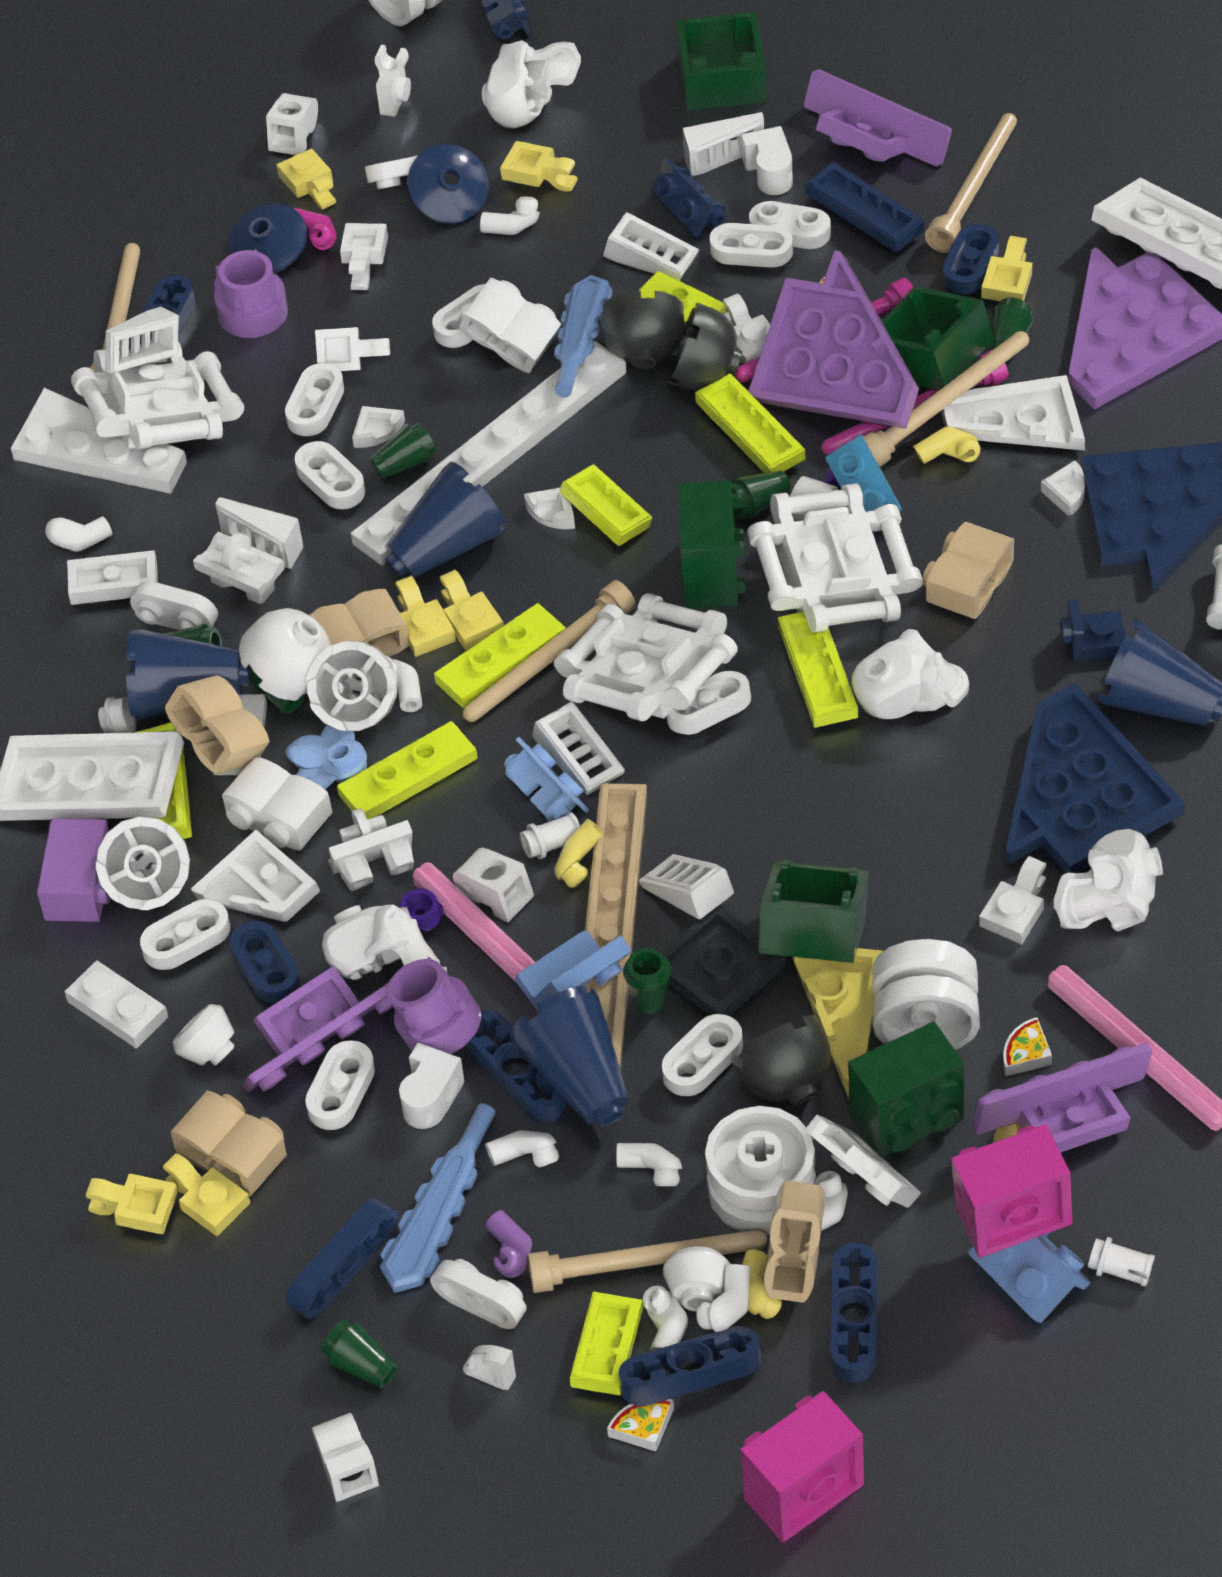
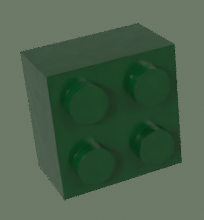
[848,1021,964,1157]

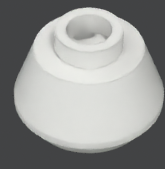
[173,1004,235,1066]
[663,1246,730,1312]

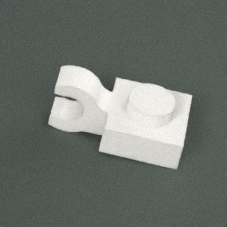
[375,45,411,117]
[340,223,388,290]
[723,293,770,365]
[315,327,390,371]
[979,856,1046,945]

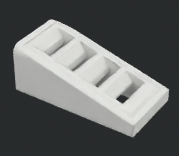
[682,112,764,176]
[603,212,699,281]
[105,307,179,373]
[215,497,303,569]
[532,701,625,795]
[639,854,734,920]

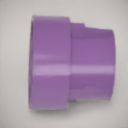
[214,249,288,338]
[385,957,481,1054]

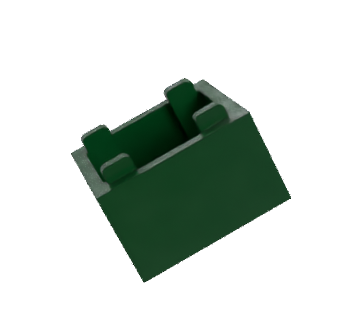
[676,12,767,111]
[881,286,995,391]
[678,480,746,609]
[758,859,869,963]

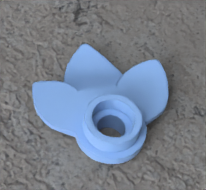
[285,725,367,789]

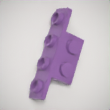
[804,69,952,167]
[242,966,393,1093]
[971,1043,1153,1152]

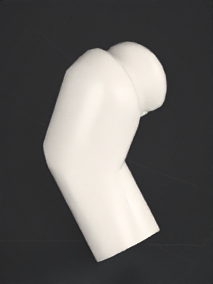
[480,197,540,235]
[45,516,113,552]
[386,656,422,712]
[485,1130,559,1167]
[617,1143,682,1186]
[814,1171,848,1231]
[696,1264,750,1332]
[642,1285,688,1351]

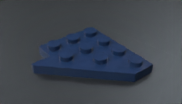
[1081,442,1222,590]
[1006,683,1185,873]

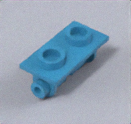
[825,434,902,512]

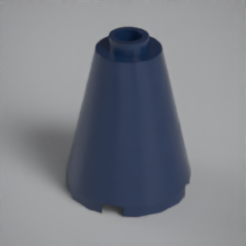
[384,462,507,579]
[1096,618,1222,726]
[126,629,251,720]
[510,986,629,1127]

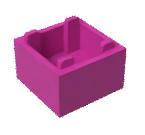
[951,1124,1073,1258]
[741,1391,864,1543]

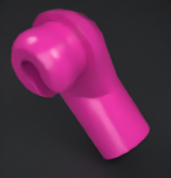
[294,208,337,250]

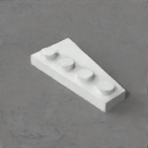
[11,388,187,494]

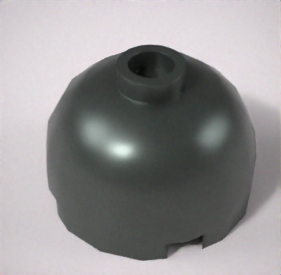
[600,291,685,369]
[667,303,743,391]
[731,1015,831,1106]

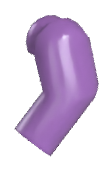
[485,1210,532,1278]

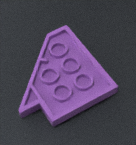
[1068,247,1222,410]
[748,250,919,429]

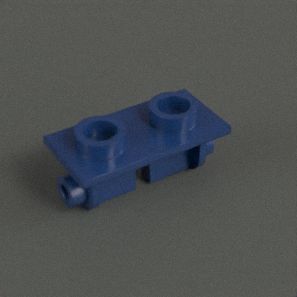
[481,0,532,39]
[652,157,726,239]

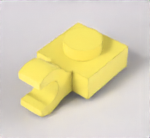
[500,141,578,192]
[276,148,336,210]
[981,236,1032,301]
[440,570,504,650]
[395,576,456,657]
[163,1153,250,1237]
[86,1174,178,1235]

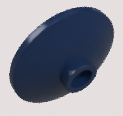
[407,144,489,224]
[228,203,307,273]

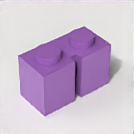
[37,819,111,922]

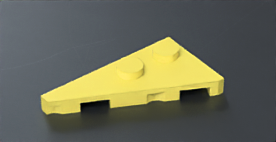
[792,948,883,1099]

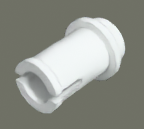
[520,813,580,859]
[1088,1237,1155,1287]

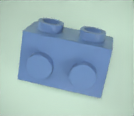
[515,930,632,1013]
[967,1233,1091,1323]

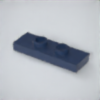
[805,162,924,253]

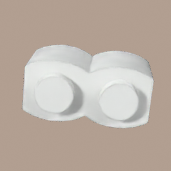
[459,278,561,374]
[222,757,332,850]

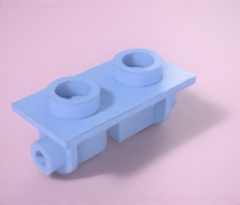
[504,737,589,822]

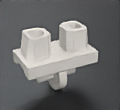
[193,531,285,604]
[329,808,414,891]

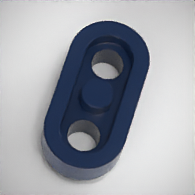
[943,224,999,294]
[230,921,300,1003]

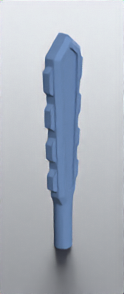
[554,275,613,397]
[380,1103,496,1293]

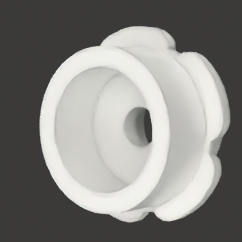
[98,696,136,733]

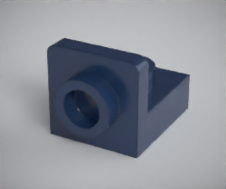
[1060,600,1126,662]

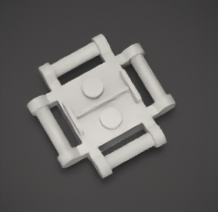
[71,341,244,450]
[747,483,923,632]
[554,593,737,721]

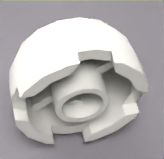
[239,608,331,701]
[306,641,397,731]
[96,816,190,910]

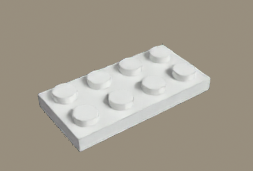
[1091,177,1222,289]
[0,732,184,821]

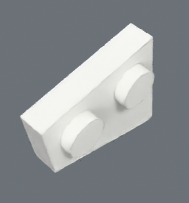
[191,830,320,922]
[805,1115,921,1208]

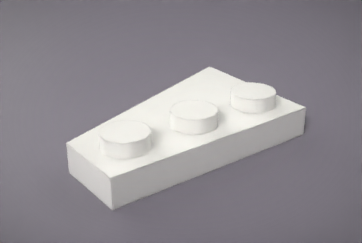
[941,375,1085,450]

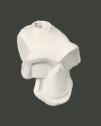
[482,40,581,128]
[852,629,970,719]
[1054,829,1163,931]
[322,904,448,980]

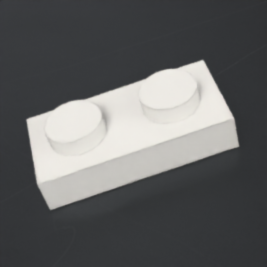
[67,550,158,605]
[65,961,168,1049]

